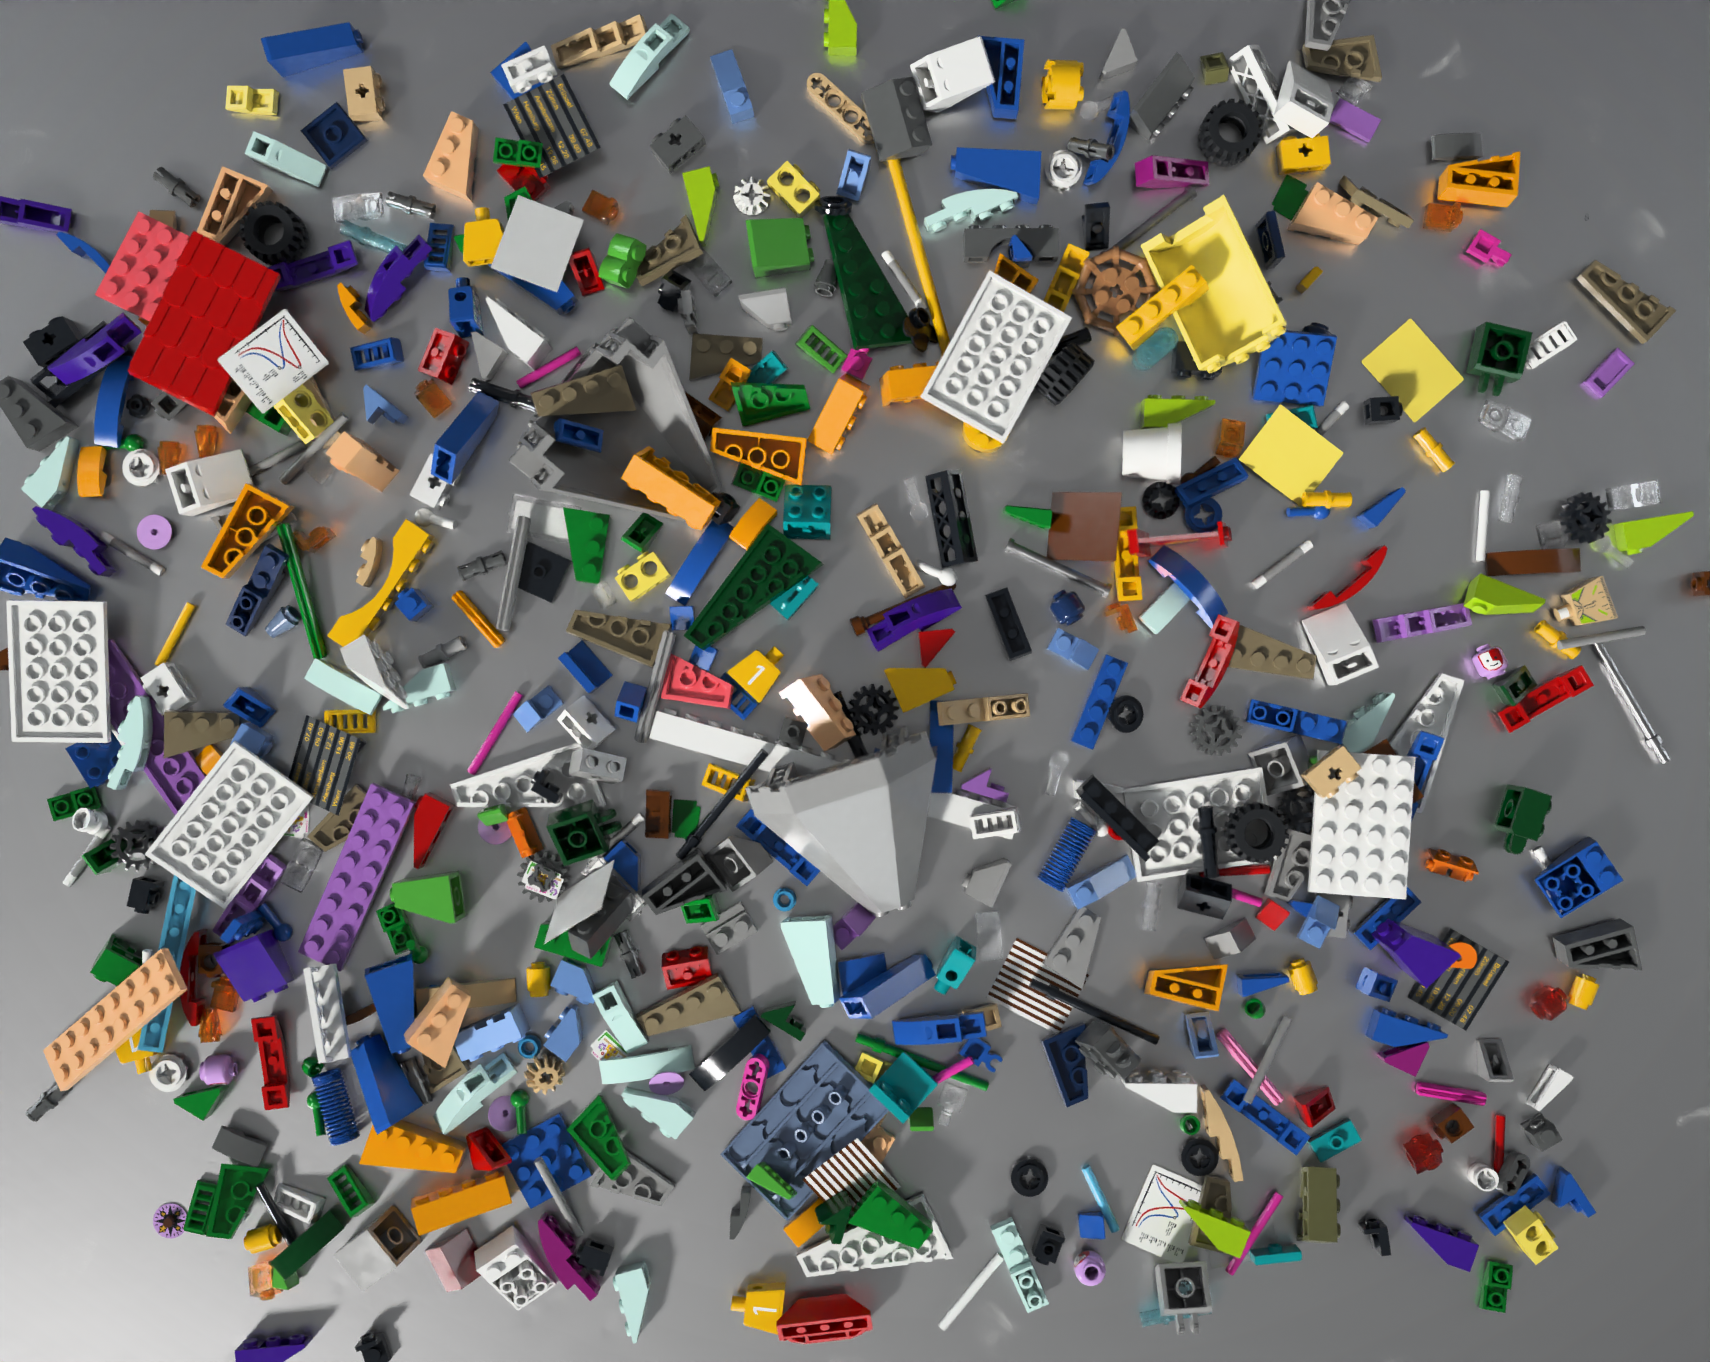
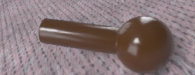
[1180,456,1221,484]

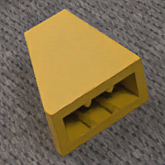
[884,668,957,713]

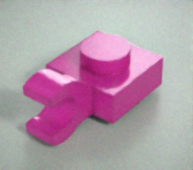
[1466,229,1512,267]
[841,348,873,380]

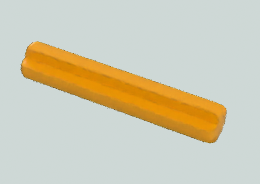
[451,590,505,648]

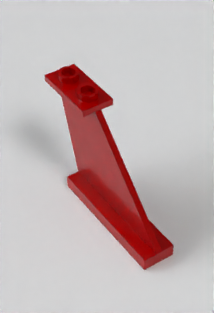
[1127,521,1232,557]

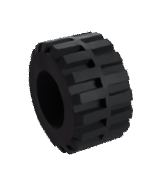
[1198,98,1263,166]
[240,201,307,265]
[1034,342,1095,406]
[1224,802,1289,864]

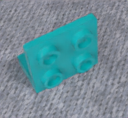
[783,484,832,540]
[769,576,819,621]
[868,1052,938,1124]

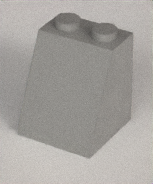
[334,1205,423,1291]

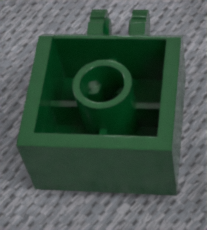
[1466,322,1533,396]
[1495,784,1552,855]
[546,799,622,866]

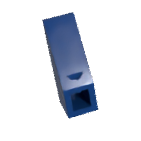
[1366,1007,1448,1047]

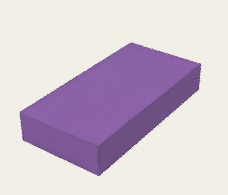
[1330,98,1381,142]
[1583,348,1635,399]

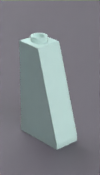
[780,915,841,1008]

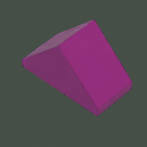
[1377,1042,1430,1077]

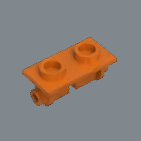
[506,807,544,858]
[1425,848,1479,882]

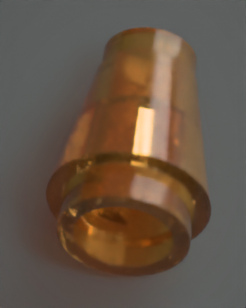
[194,425,219,458]
[157,441,182,475]
[198,1008,223,1043]

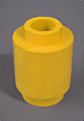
[1288,958,1318,995]
[526,962,551,997]
[1568,973,1600,1010]
[244,1224,282,1254]

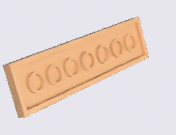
[43,948,187,1091]

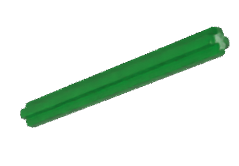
[276,523,327,659]

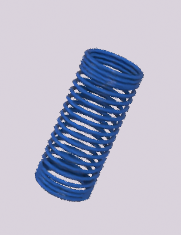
[1037,817,1097,892]
[311,1068,360,1146]

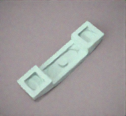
[599,1045,695,1084]

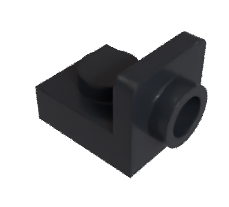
[531,769,563,804]
[1358,1218,1391,1256]
[355,1332,392,1362]

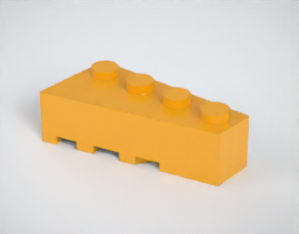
[710,427,807,486]
[621,446,721,530]
[201,483,295,579]
[359,1119,468,1173]

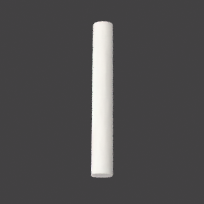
[1476,490,1490,561]

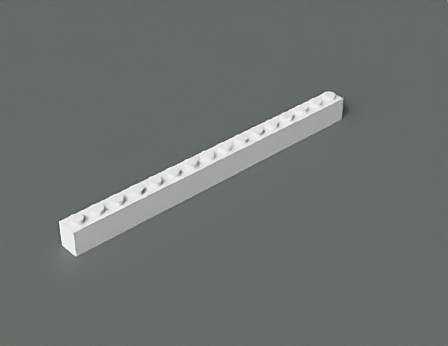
[649,707,1020,840]

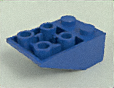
[1534,837,1623,918]

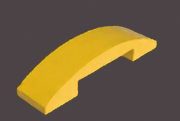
[1114,506,1143,602]

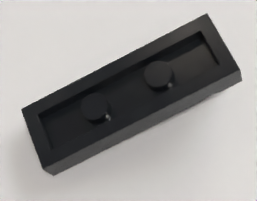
[985,587,1032,661]

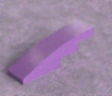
[1373,603,1472,643]
[212,853,288,945]

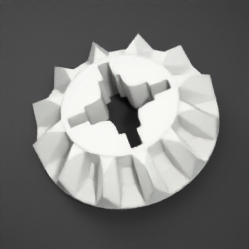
[1044,150,1082,189]
[733,176,771,215]
[122,449,161,486]
[149,1054,188,1092]

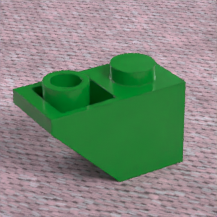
[246,402,292,436]

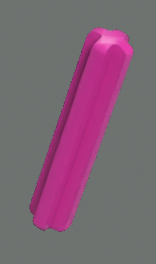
[1416,1082,1487,1106]

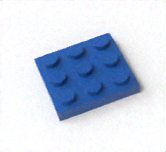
[1252,330,1337,406]
[501,1112,593,1209]

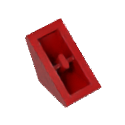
[569,248,605,296]
[918,629,955,668]
[1293,1087,1336,1127]
[466,1127,512,1171]

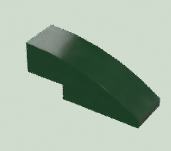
[270,1210,345,1280]

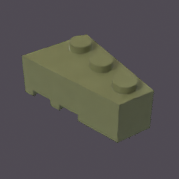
[1297,1166,1341,1243]

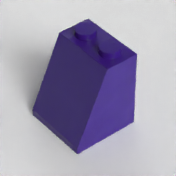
[1371,918,1461,989]
[213,928,295,1002]

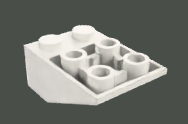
[910,36,995,113]
[1273,60,1334,138]
[486,296,552,370]
[165,449,253,516]
[1301,603,1379,685]
[340,635,409,709]
[1121,1070,1197,1113]
[474,1225,556,1311]

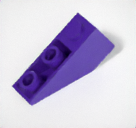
[1404,1215,1479,1272]
[235,1334,312,1362]

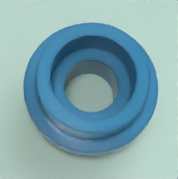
[773,888,796,911]
[518,1035,542,1059]

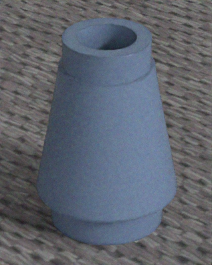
[265,605,301,638]

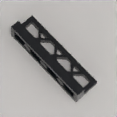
[30,321,128,408]
[925,469,978,568]
[1076,774,1159,862]

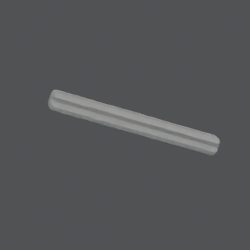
[496,516,531,631]
[634,630,676,743]

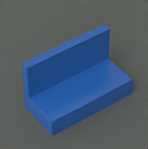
[558,640,613,694]

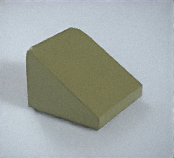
[1200,52,1229,85]

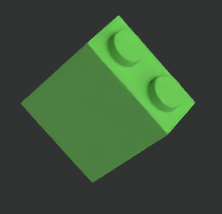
[746,218,814,278]
[390,871,466,923]

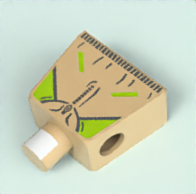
[1553,576,1618,626]

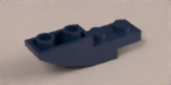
[225,543,290,636]

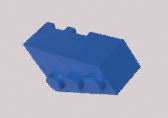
[977,36,1025,119]

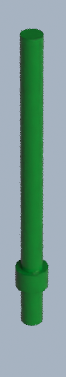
[855,1033,989,1091]

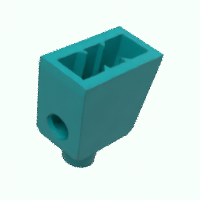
[934,936,976,995]

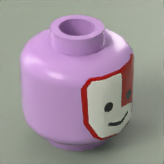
[1472,643,1508,680]
[199,1054,238,1086]
[1074,1250,1106,1286]

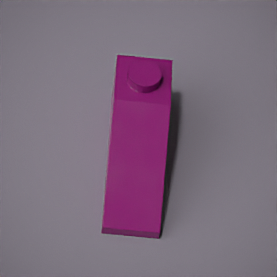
[1135,155,1209,189]

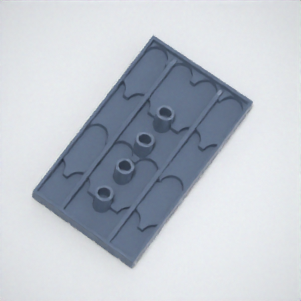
[720,1041,889,1221]

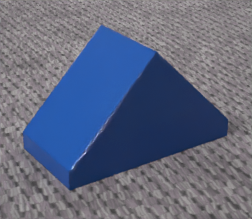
[223,687,276,728]

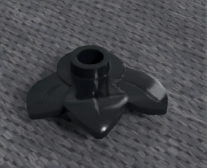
[902,308,938,352]

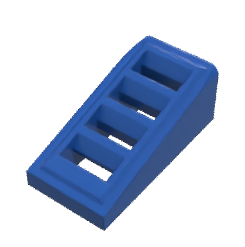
[424,223,454,272]
[350,337,404,371]
[1357,487,1406,529]
[720,672,760,720]
[1237,972,1289,997]

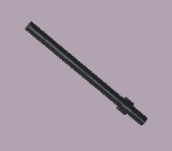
[676,749,769,860]
[1029,978,1160,1045]

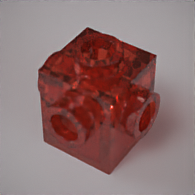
[1403,1133,1444,1174]

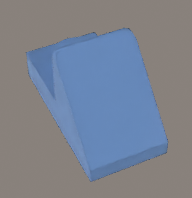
[836,149,871,201]
[363,385,409,424]
[1047,628,1099,670]
[513,685,564,732]
[1297,895,1340,949]
[1185,1011,1219,1059]

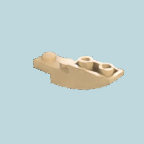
[937,693,1030,726]

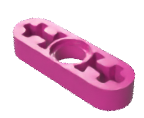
[736,1054,769,1121]

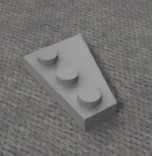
[590,1151,675,1206]

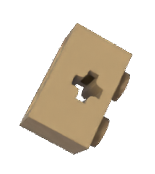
[343,66,385,123]
[1301,745,1361,798]

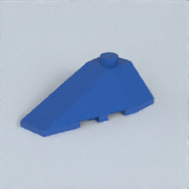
[0,537,91,601]

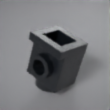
[657,269,691,312]
[1364,396,1403,425]
[711,492,740,525]
[127,876,165,914]
[1031,1224,1065,1265]
[575,1238,614,1277]

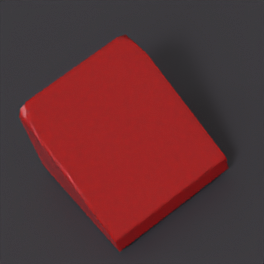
[1255,898,1290,931]

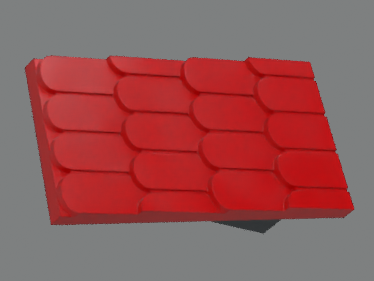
[128,230,281,417]

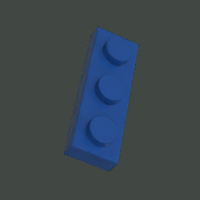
[1175,457,1249,509]
[1352,887,1422,950]
[220,910,264,944]
[733,1005,787,1079]
[1478,1173,1551,1236]

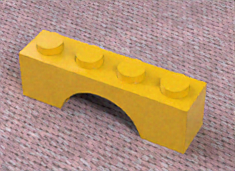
[1116,265,1209,351]

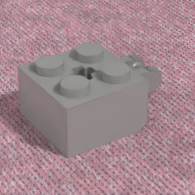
[1155,1261,1212,1335]

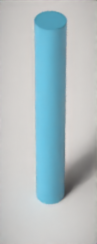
[1082,1165,1120,1233]

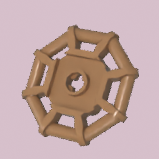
[1072,246,1160,336]

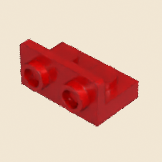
[497,164,550,202]
[417,328,469,385]
[661,946,713,990]

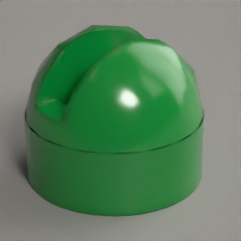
[1245,998,1266,1019]
[302,1056,323,1077]
[1179,1115,1200,1135]

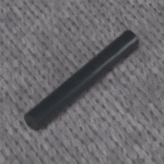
[255,1182,295,1246]

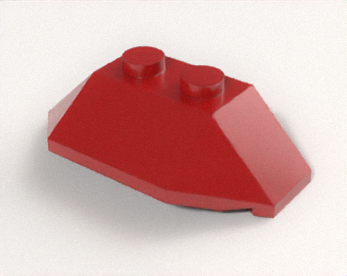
[776,1294,873,1344]

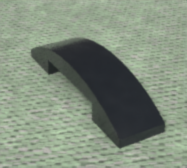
[689,1014,771,1091]

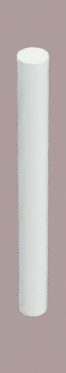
[938,1252,1004,1331]

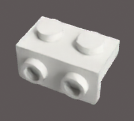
[501,45,557,93]

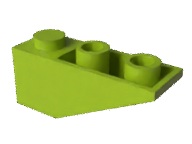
[824,0,857,56]
[1140,395,1215,429]
[1179,1199,1251,1258]

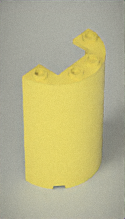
[1141,195,1287,373]

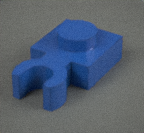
[959,1038,1003,1072]

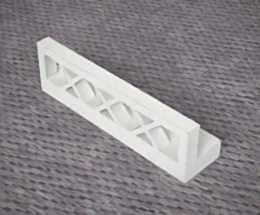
[1226,45,1296,145]
[303,964,352,1063]

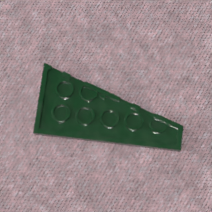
[823,213,912,350]
[683,523,824,651]

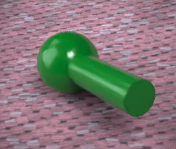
[97,434,144,452]
[406,940,429,964]
[510,1089,529,1135]
[307,1091,326,1136]

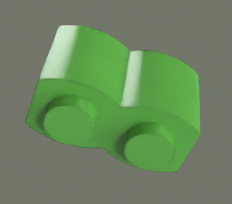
[599,233,646,289]

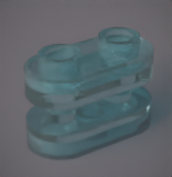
[1132,327,1178,371]

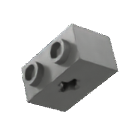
[650,116,706,174]

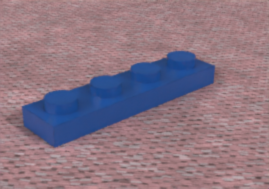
[1070,654,1128,750]

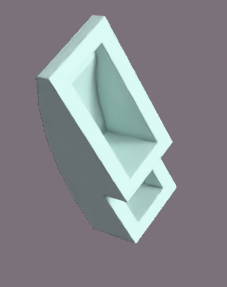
[1138,581,1190,634]
[304,658,383,715]

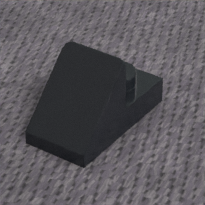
[1082,202,1110,251]

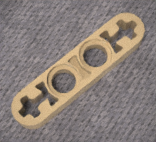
[807,73,874,144]

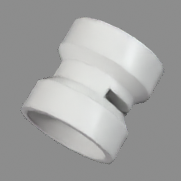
[72,808,108,835]
[1467,1162,1499,1191]

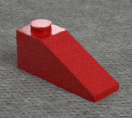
[414,792,455,869]

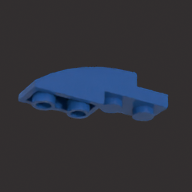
[1246,699,1347,745]
[892,1011,987,1045]

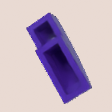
[0,196,72,233]

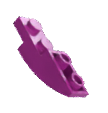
[538,1212,601,1301]

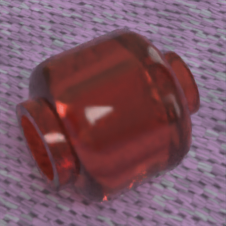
[1529,985,1567,1021]

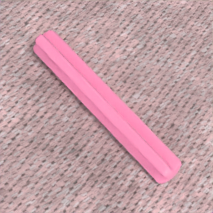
[1216,1028,1284,1105]

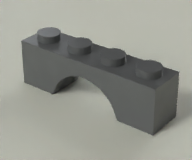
[963,225,1059,262]

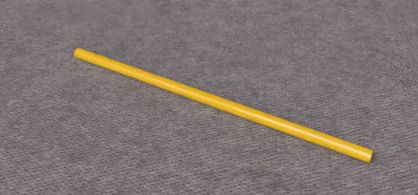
[888,159,950,356]

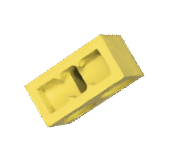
[767,161,820,218]
[273,384,334,444]
[615,551,671,602]
[1503,1205,1558,1265]

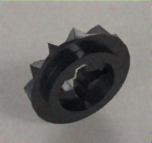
[815,196,852,216]
[1142,482,1180,519]
[1108,695,1144,733]
[1180,1137,1219,1176]
[1011,1158,1048,1197]

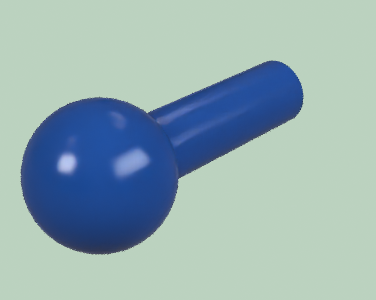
[1286,506,1331,519]
[257,902,293,942]

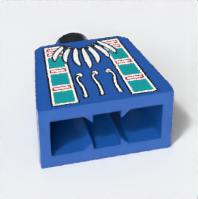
[448,277,484,338]

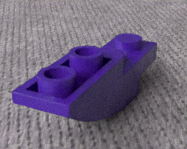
[364,235,432,322]
[47,313,142,385]
[32,506,116,577]
[867,588,962,652]

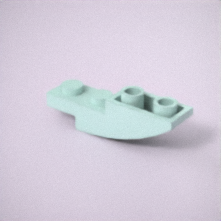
[610,13,690,100]
[924,189,1018,232]
[107,695,153,790]
[433,1052,518,1135]
[990,1217,1049,1313]

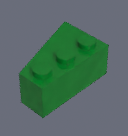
[534,921,615,967]
[90,934,142,987]
[848,1178,933,1249]

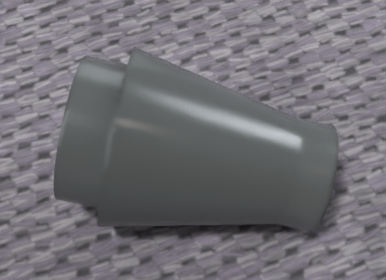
[814,259,837,297]

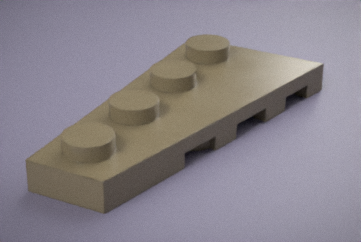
[1576,260,1676,344]
[530,364,636,416]
[566,610,671,668]
[1228,625,1317,679]
[636,972,741,1036]

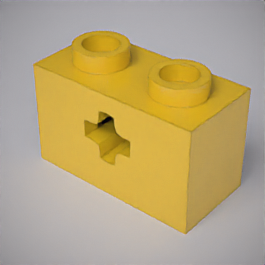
[1276,134,1331,175]

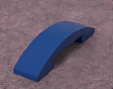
[1083,90,1130,185]
[56,232,112,274]
[94,355,134,448]
[666,520,734,606]
[1148,545,1228,629]
[929,700,954,793]
[1407,730,1445,822]
[736,808,820,886]
[1220,1078,1310,1156]

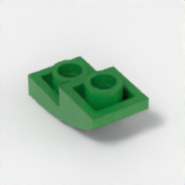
[493,137,543,168]
[731,463,785,502]
[47,786,101,822]
[376,903,419,955]
[1479,1261,1513,1313]

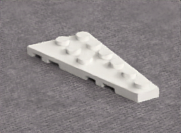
[1389,673,1465,814]
[450,742,607,807]
[796,1193,953,1277]

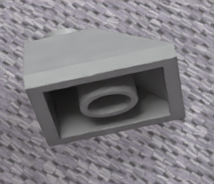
[739,288,792,331]
[1248,734,1309,796]
[705,836,774,892]
[962,858,1012,908]

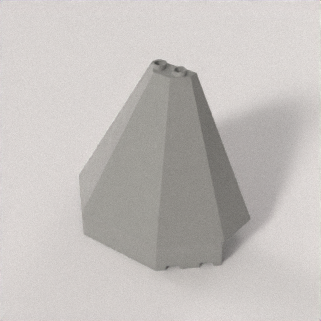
[509,317,722,522]
[745,726,937,917]

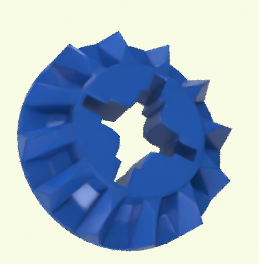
[1184,498,1222,533]

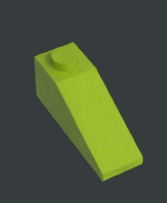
[682,166,720,247]
[1613,511,1694,555]
[1463,573,1546,615]

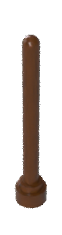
[850,583,956,636]

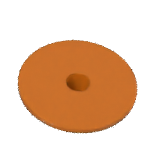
[1449,942,1477,969]

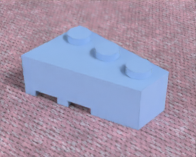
[454,1003,530,1062]

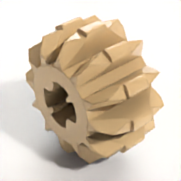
[524,1052,565,1095]

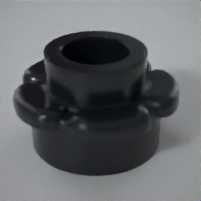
[126,394,150,417]

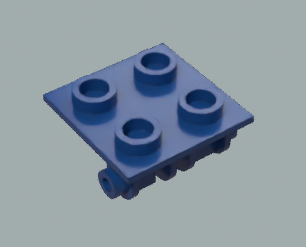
[65,731,122,789]

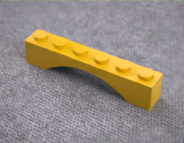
[327,519,435,647]

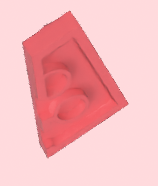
[661,654,734,709]

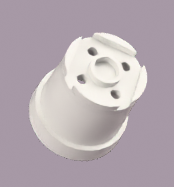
[1122,423,1182,485]

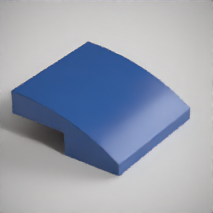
[838,952,887,995]

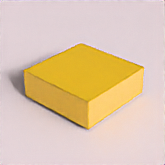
[1296,266,1323,294]

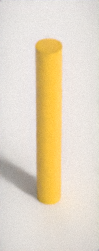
[154,602,196,666]

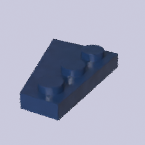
[1041,1023,1088,1107]

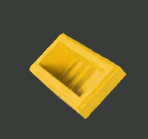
[324,709,376,733]
[701,763,756,802]

